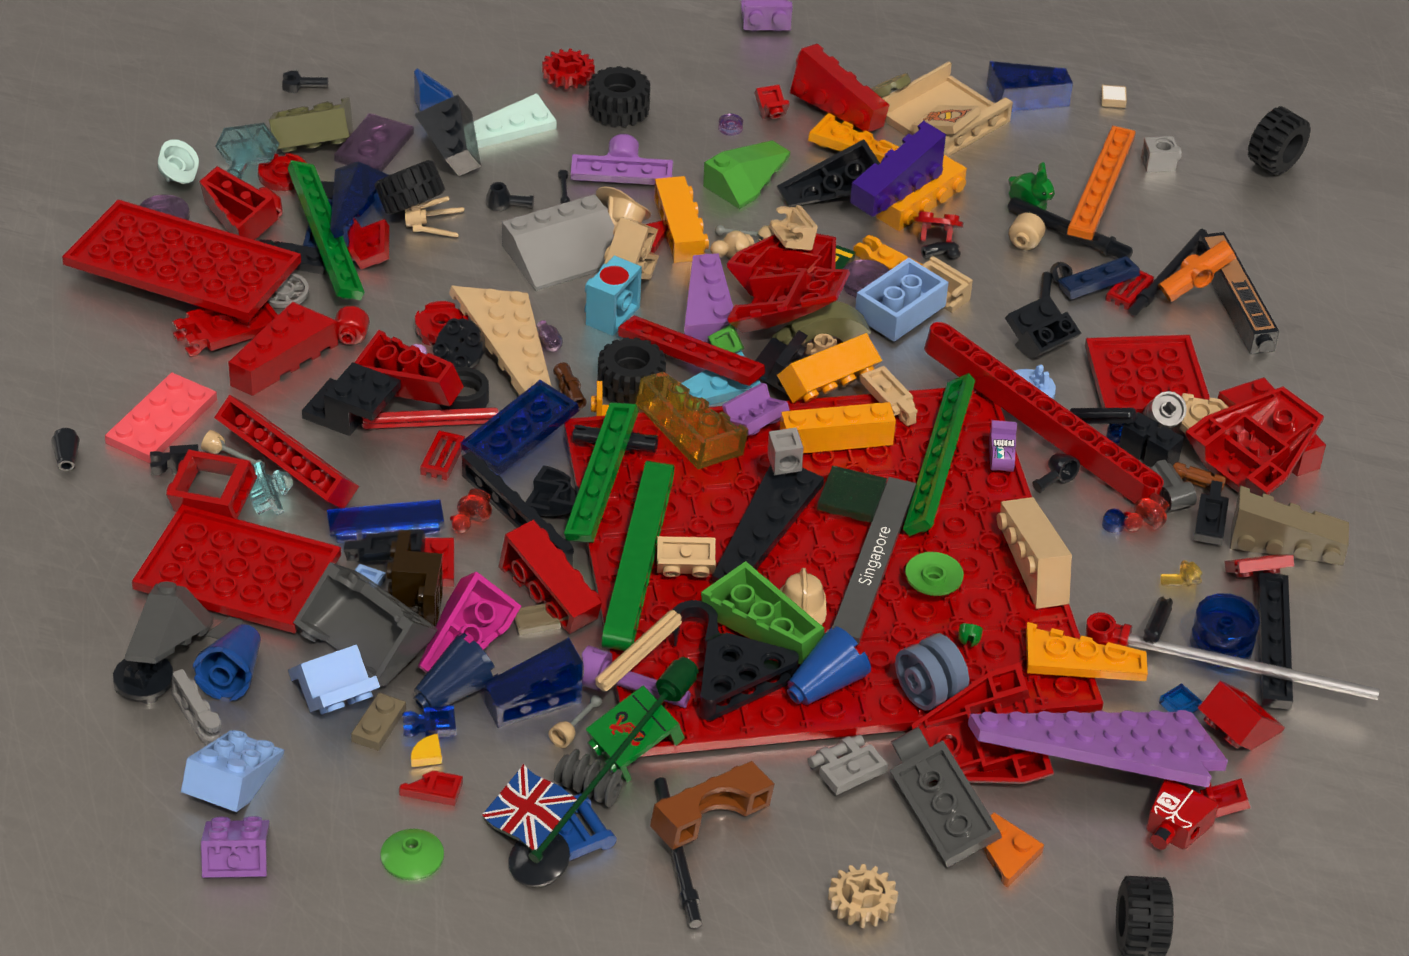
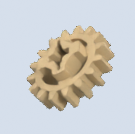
[828,864,898,928]

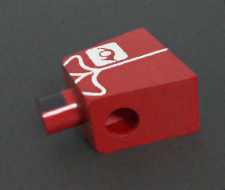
[1146,779,1219,850]

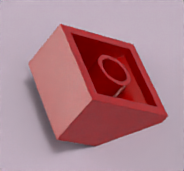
[1198,681,1285,750]

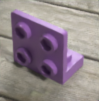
[201,816,270,878]

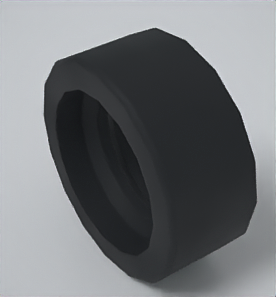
[439,367,489,409]

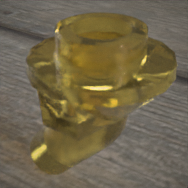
[1161,560,1202,587]

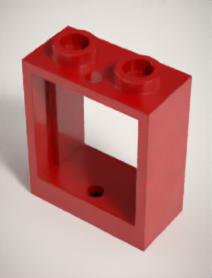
[166,449,257,519]

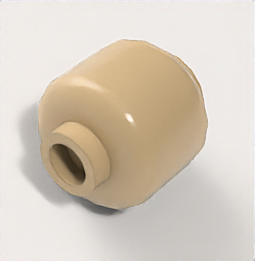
[1008,213,1046,250]

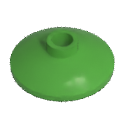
[905,552,964,596]
[381,829,444,880]

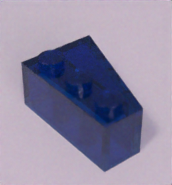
[986,61,1073,112]
[484,638,583,728]

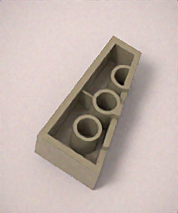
[1230,486,1349,566]

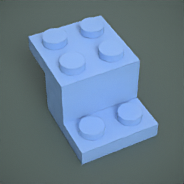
[288,644,380,715]

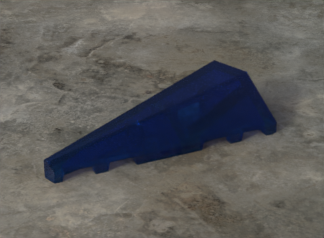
[330,161,389,239]

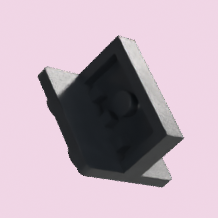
[755,330,808,395]

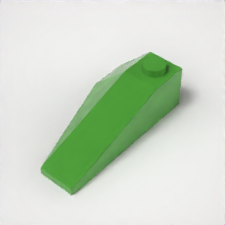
[703,140,790,209]

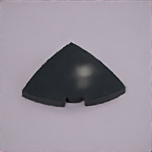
[525,465,579,516]

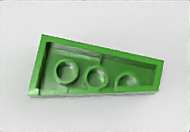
[701,561,825,665]

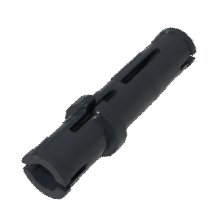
[573,424,658,453]

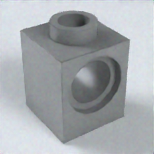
[1141,136,1181,172]
[768,427,803,475]

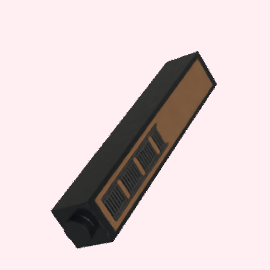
[1196,232,1279,354]

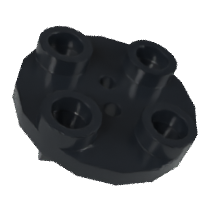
[433,318,485,368]
[113,658,173,704]

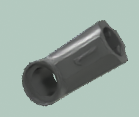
[1150,460,1197,512]

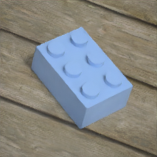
[855,258,949,342]

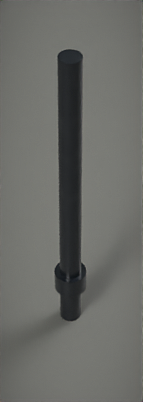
[1129,229,1208,316]
[654,777,702,928]

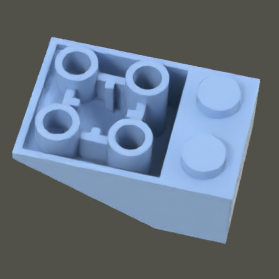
[181,730,284,812]

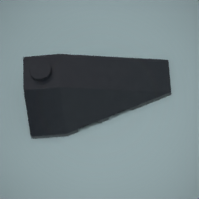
[777,139,880,207]

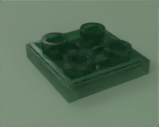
[817,466,887,523]

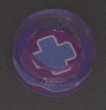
[718,114,743,136]

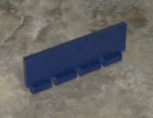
[327,499,444,542]

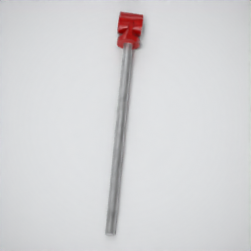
[1085,612,1380,700]

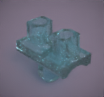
[250,461,293,515]

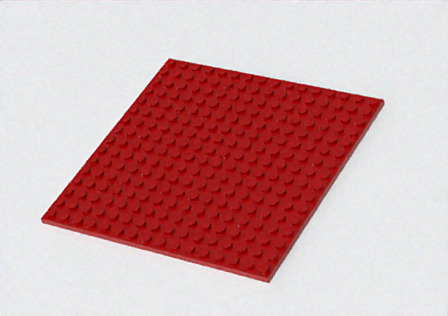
[564,387,1104,757]

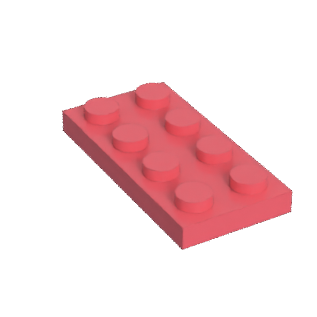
[105,372,217,463]

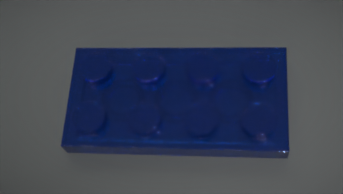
[460,380,579,475]

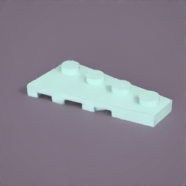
[474,93,557,148]

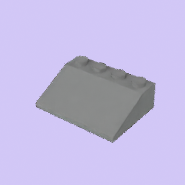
[502,194,614,291]

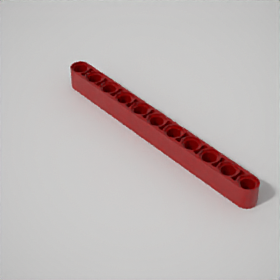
[924,322,1164,509]

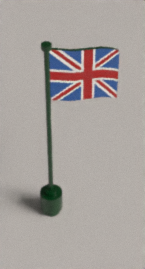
[482,657,698,863]

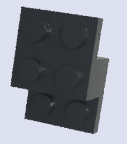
[302,362,401,436]

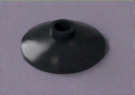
[509,833,570,887]

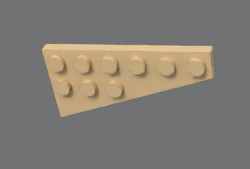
[449,286,554,406]

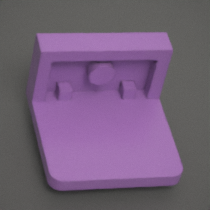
[741,0,792,31]

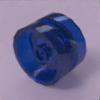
[1190,593,1260,668]

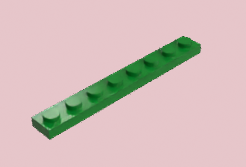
[287,160,365,300]
[903,373,975,536]

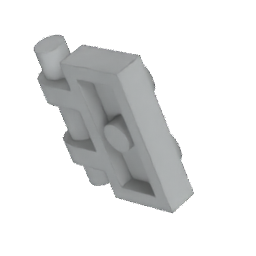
[808,734,888,795]

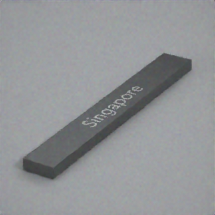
[832,477,916,646]

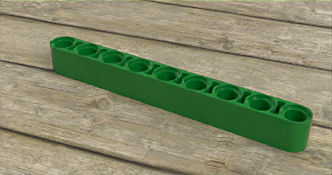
[602,461,674,651]

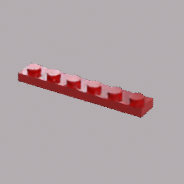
[618,315,765,386]

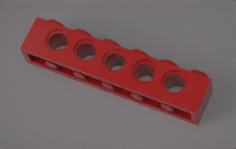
[214,395,360,510]

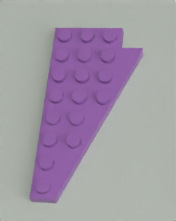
[968,710,1228,787]

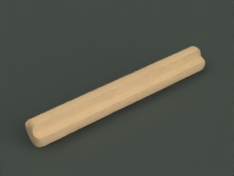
[595,610,682,692]

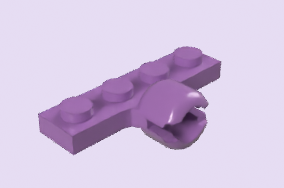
[571,134,673,185]

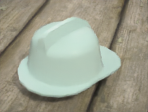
[158,139,199,184]

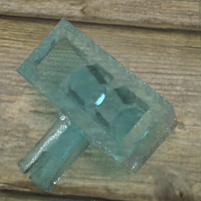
[215,123,280,179]

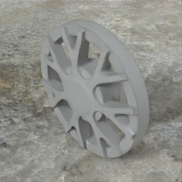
[267,273,309,309]

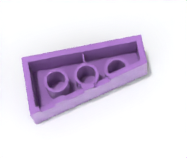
[684,253,737,344]

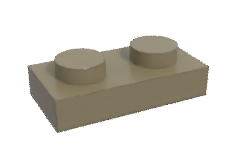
[351,693,406,751]

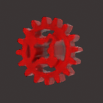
[542,49,595,89]

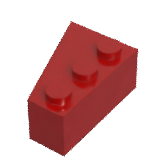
[199,166,278,240]

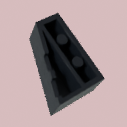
[414,95,481,176]

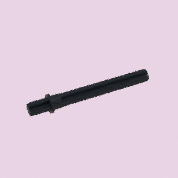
[1008,197,1133,258]

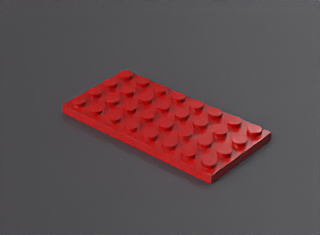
[62,199,301,321]

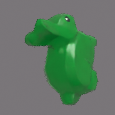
[1008,162,1055,210]

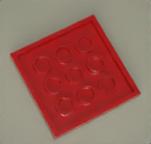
[1085,335,1210,414]

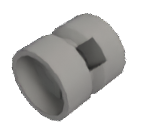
[1143,391,1187,430]

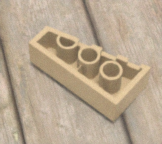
[997,497,1072,609]

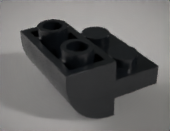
[1005,295,1081,358]

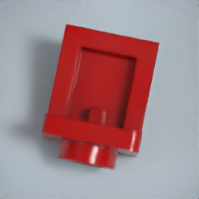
[755,85,790,119]
[1200,778,1251,818]

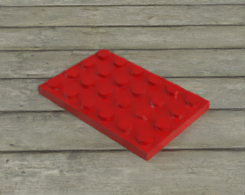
[132,504,341,634]

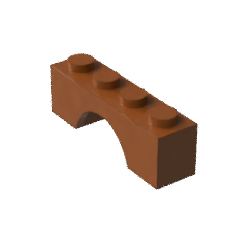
[650,761,775,850]

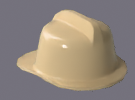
[596,186,651,226]
[780,568,827,625]

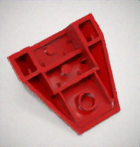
[727,233,836,296]
[1185,386,1324,496]
[911,662,1054,784]

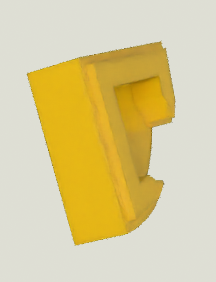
[411,734,442,767]

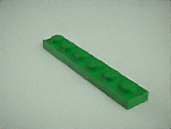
[564,403,639,542]

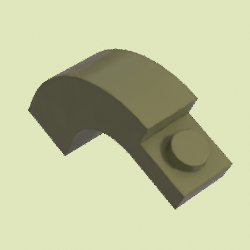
[772,301,871,345]

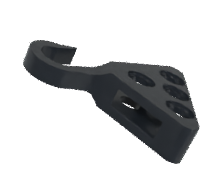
[672,600,799,721]

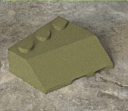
[269,97,353,152]

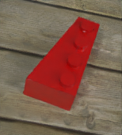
[790,43,890,132]
[228,302,338,396]
[498,520,602,634]

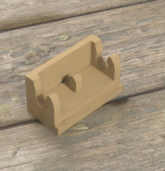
[769,205,818,250]
[922,256,973,313]

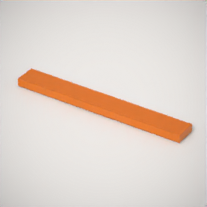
[1067,126,1136,240]

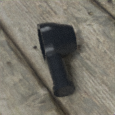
[486,182,534,211]
[1032,453,1080,493]

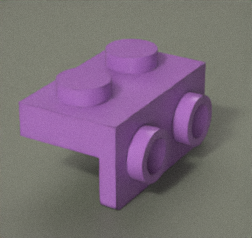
[722,383,790,435]

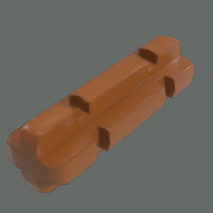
[1173,462,1226,492]

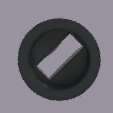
[1050,262,1072,282]

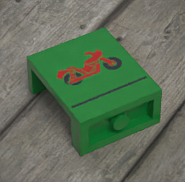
[586,685,685,783]

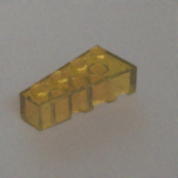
[636,372,749,469]

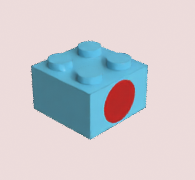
[584,255,642,336]

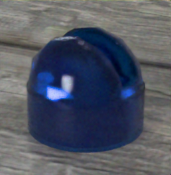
[1106,424,1124,443]
[1102,508,1126,533]

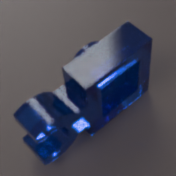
[402,706,456,738]

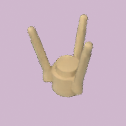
[405,196,465,238]

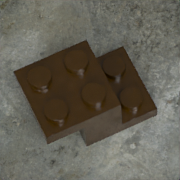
[387,529,443,627]

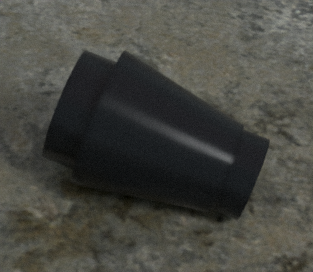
[51,428,80,471]

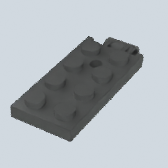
[890,727,1002,868]

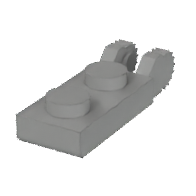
[171,669,222,745]

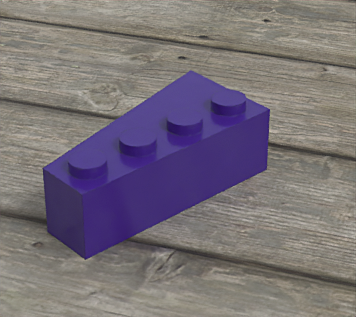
[850,121,946,217]

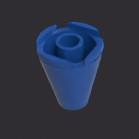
[193,624,261,701]
[787,626,871,705]

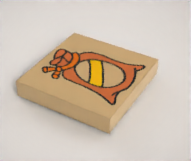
[912,105,980,135]

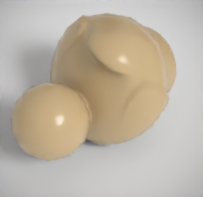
[710,231,754,259]

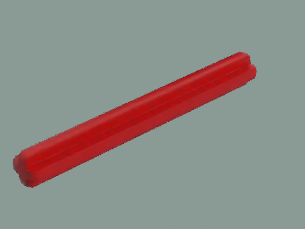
[362,407,499,429]

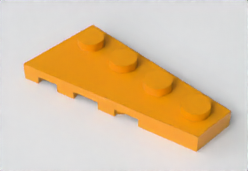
[808,113,899,164]
[1026,622,1148,681]

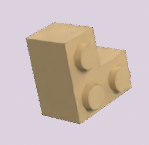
[604,217,659,280]

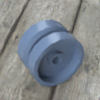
[895,633,969,710]

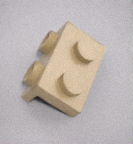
[657,536,716,578]

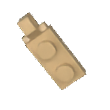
[860,366,918,426]

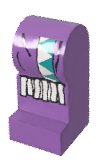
[989,420,1017,472]

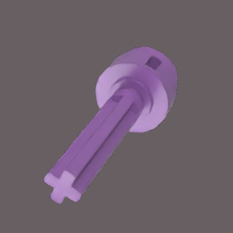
[577,645,691,708]

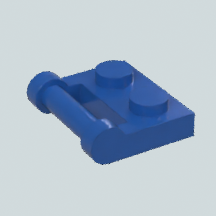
[559,794,617,861]

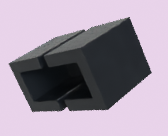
[1119,412,1184,467]

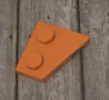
[982,812,1044,887]

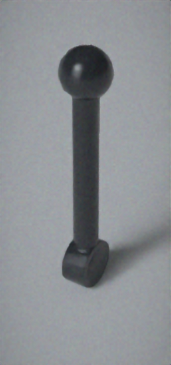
[558,170,570,204]

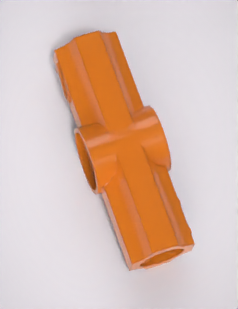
[1158,240,1236,302]

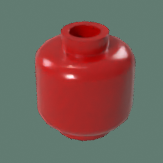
[335,306,370,344]

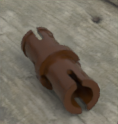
[553,362,587,411]

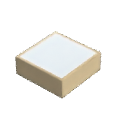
[1101,85,1127,108]

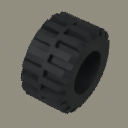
[588,66,650,127]
[1248,106,1311,175]
[374,160,445,214]
[597,337,666,406]
[1116,876,1174,956]

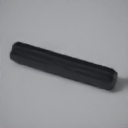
[1070,407,1138,424]
[1143,596,1173,644]

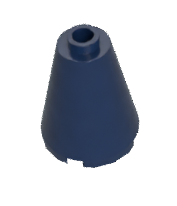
[413,633,499,713]

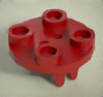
[912,211,964,242]

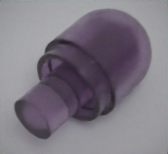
[537,320,563,352]

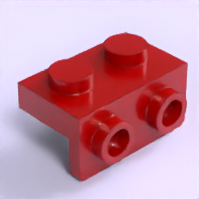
[347,218,390,270]

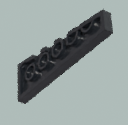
[712,464,824,583]

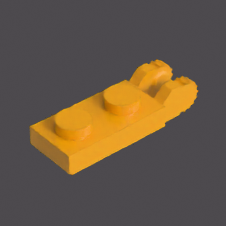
[853,235,923,273]

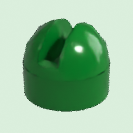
[958,623,983,647]

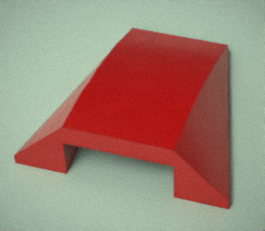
[727,267,850,333]

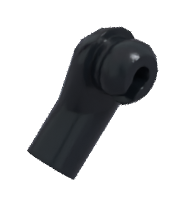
[921,242,961,260]

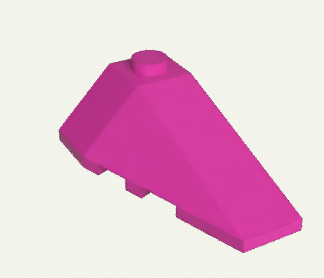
[418,571,521,673]

